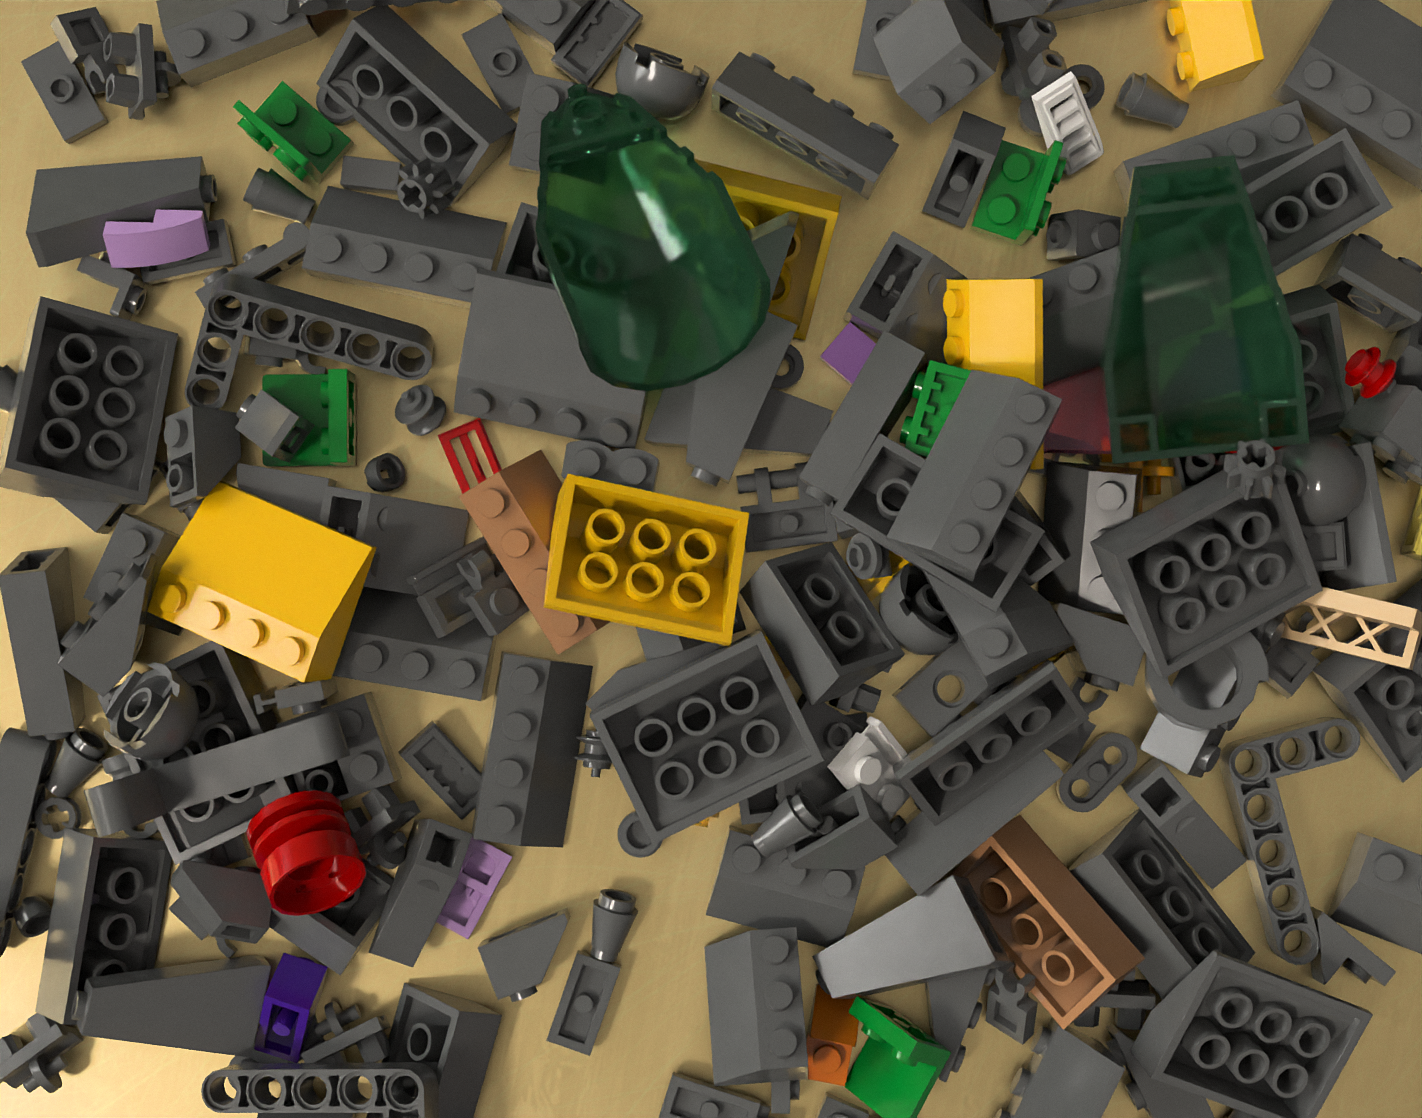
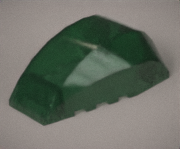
[1100,155,1309,464]

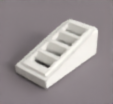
[1031,71,1104,175]

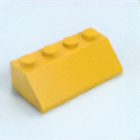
[1167,0,1264,92]
[943,278,1044,470]

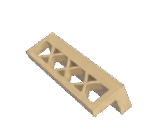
[1281,587,1422,670]

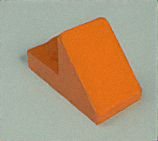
[806,984,859,1086]

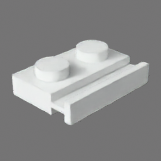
[827,716,910,821]

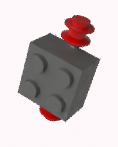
[1339,347,1422,485]

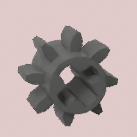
[394,157,455,219]
[1224,438,1286,501]

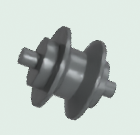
[395,385,446,436]
[574,729,612,777]

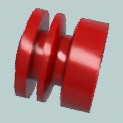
[246,790,366,916]

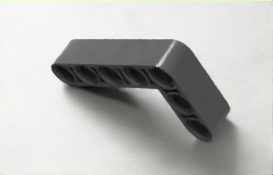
[185,274,433,410]
[84,710,350,838]
[1219,717,1360,965]
[0,727,57,956]
[201,1062,439,1118]

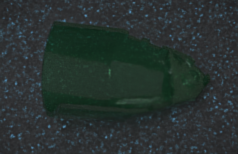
[535,84,771,392]

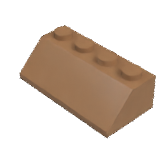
[459,450,610,655]
[949,815,1145,1030]

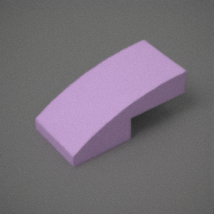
[103,209,210,268]
[436,836,512,939]

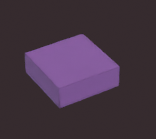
[820,322,876,385]

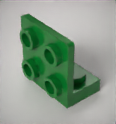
[233,81,354,185]
[970,140,1067,246]
[900,360,971,459]
[262,369,356,467]
[845,996,952,1118]

